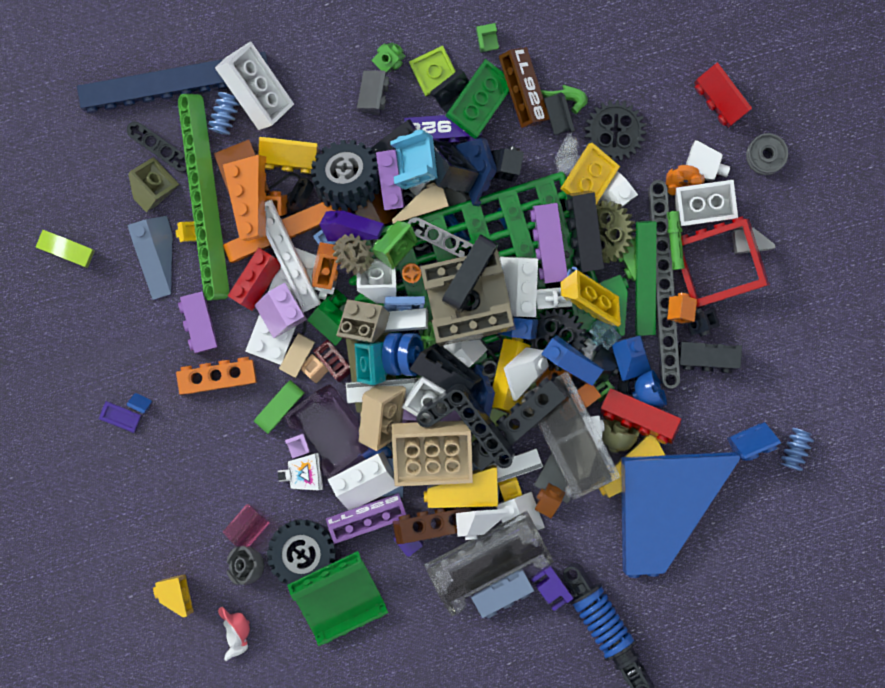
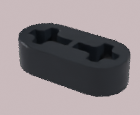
[286,177,314,213]

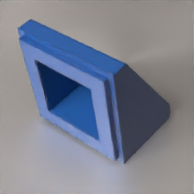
[127,393,152,414]

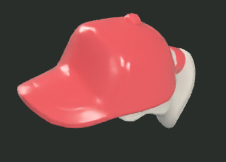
[218,607,250,661]

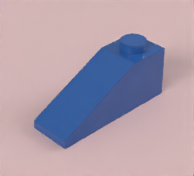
[541,335,604,386]

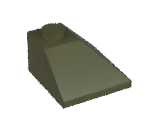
[128,157,179,212]

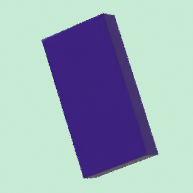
[99,401,142,433]

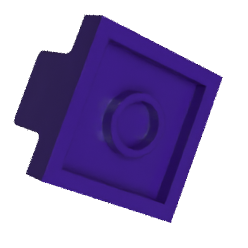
[530,564,573,611]

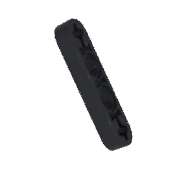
[127,122,187,172]

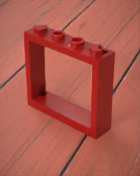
[681,216,770,308]

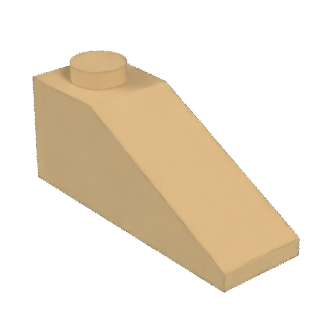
[392,183,449,224]

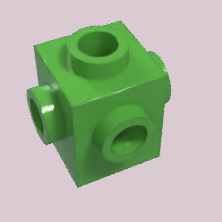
[372,42,406,73]

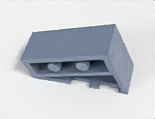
[471,568,534,619]

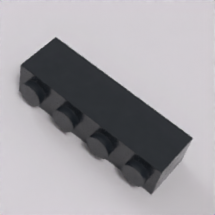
[565,190,604,272]

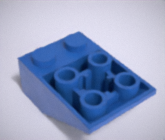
[727,422,781,461]

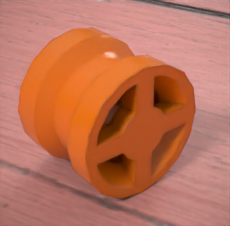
[402,263,421,283]

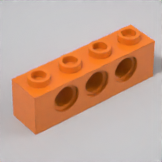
[176,357,257,395]

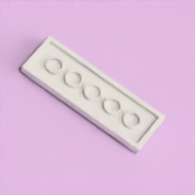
[245,248,316,365]

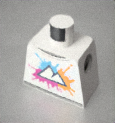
[278,453,323,490]

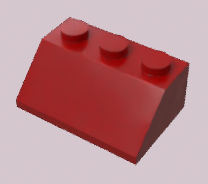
[694,62,752,128]

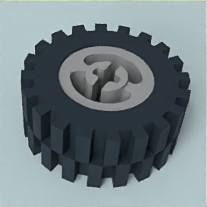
[311,140,381,212]
[267,519,336,585]

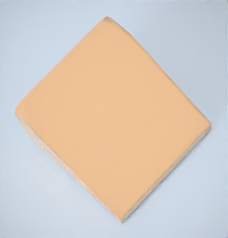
[301,354,328,383]

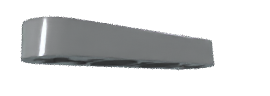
[408,217,473,257]

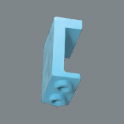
[390,130,438,190]

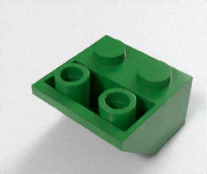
[307,289,349,346]

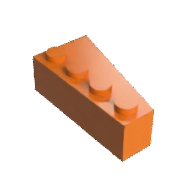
[223,155,266,241]

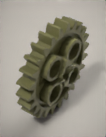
[596,201,636,263]

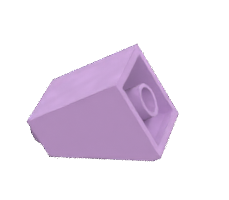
[255,283,307,338]

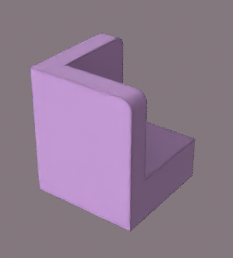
[285,434,311,459]

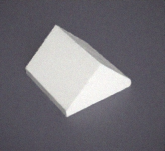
[402,376,447,422]

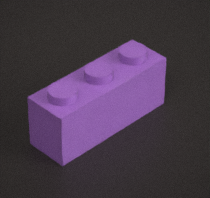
[376,150,405,210]
[178,291,219,354]

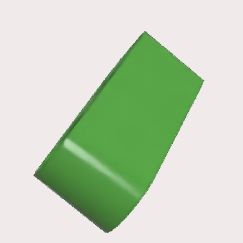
[253,380,305,434]

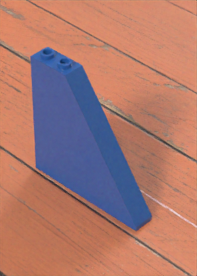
[621,452,740,578]

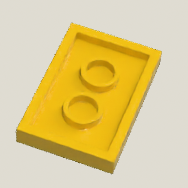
[560,143,620,204]

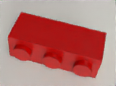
[228,247,281,311]

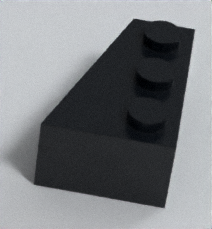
[410,343,482,398]

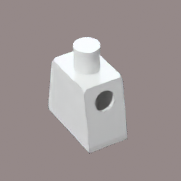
[686,140,730,182]

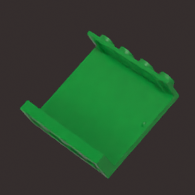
[287,551,388,647]

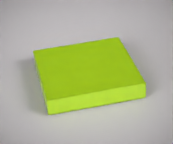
[409,46,456,97]

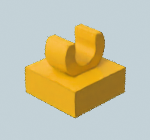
[175,221,196,242]
[498,477,522,502]

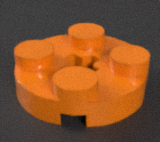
[666,165,705,195]

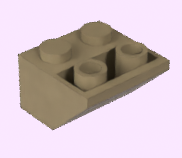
[336,299,390,343]

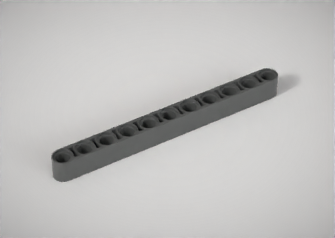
[648,180,680,389]

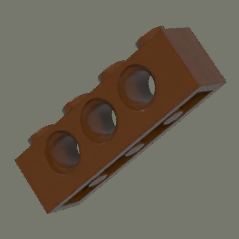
[393,507,471,544]

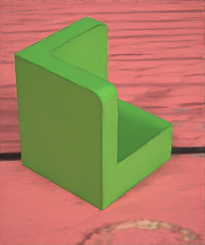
[476,23,499,53]

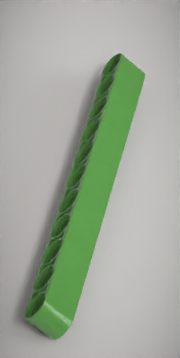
[178,94,229,300]

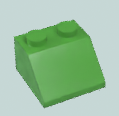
[372,221,418,270]

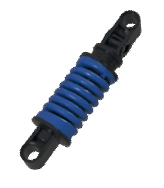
[563,563,655,688]

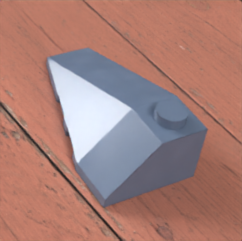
[128,216,173,300]

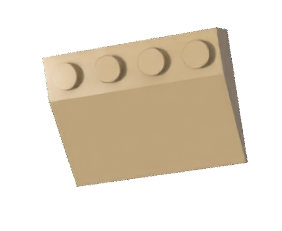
[392,421,473,486]

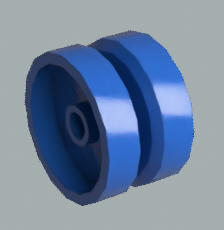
[382,333,424,376]

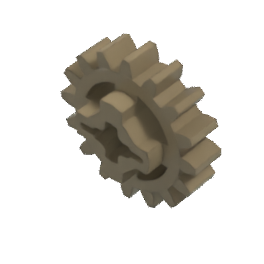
[333,234,374,275]

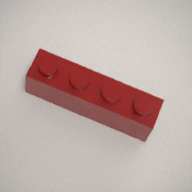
[601,388,681,444]

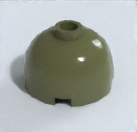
[601,419,640,453]

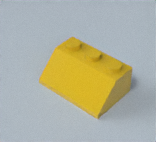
[259,137,319,174]
[561,270,621,327]
[153,574,194,617]

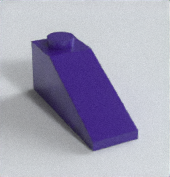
[319,211,385,241]

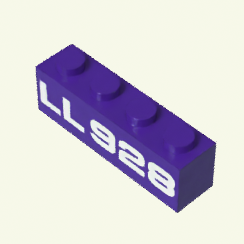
[404,115,482,144]

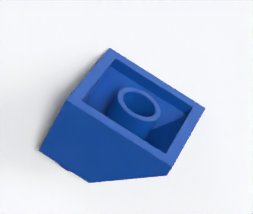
[611,336,651,381]

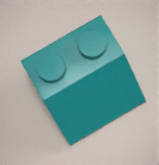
[354,341,387,385]

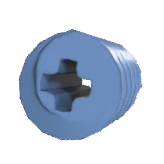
[208,92,240,135]
[780,427,814,471]

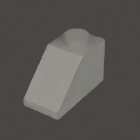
[732,227,775,254]

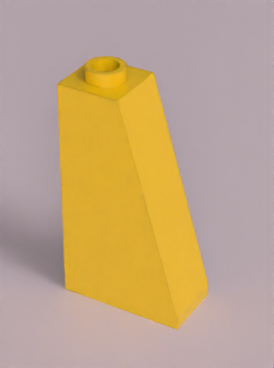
[492,337,530,413]
[598,435,665,498]
[424,465,498,508]

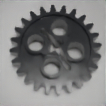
[584,100,646,162]
[527,308,588,371]

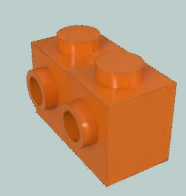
[312,242,340,290]

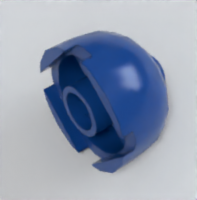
[632,370,667,408]

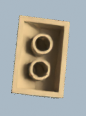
[359,386,406,451]

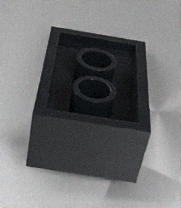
[433,139,479,193]

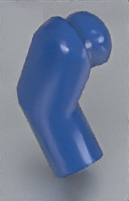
[362,446,392,460]

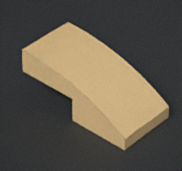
[279,333,315,378]

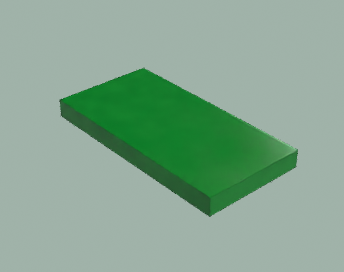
[445,59,509,139]

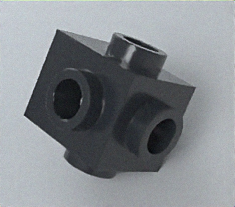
[687,308,720,337]

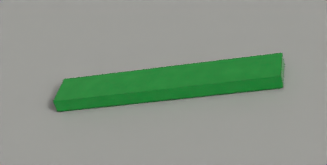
[635,221,657,336]

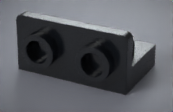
[430,69,469,114]

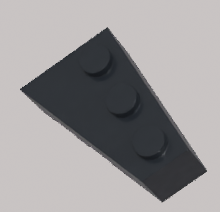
[491,146,524,182]
[678,342,742,373]

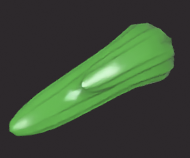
[541,85,588,114]

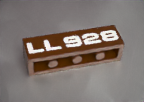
[499,47,550,128]

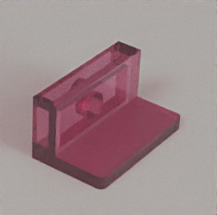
[223,504,270,547]

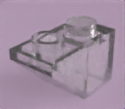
[554,133,581,176]

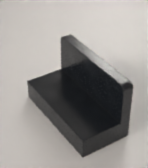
[543,92,575,135]

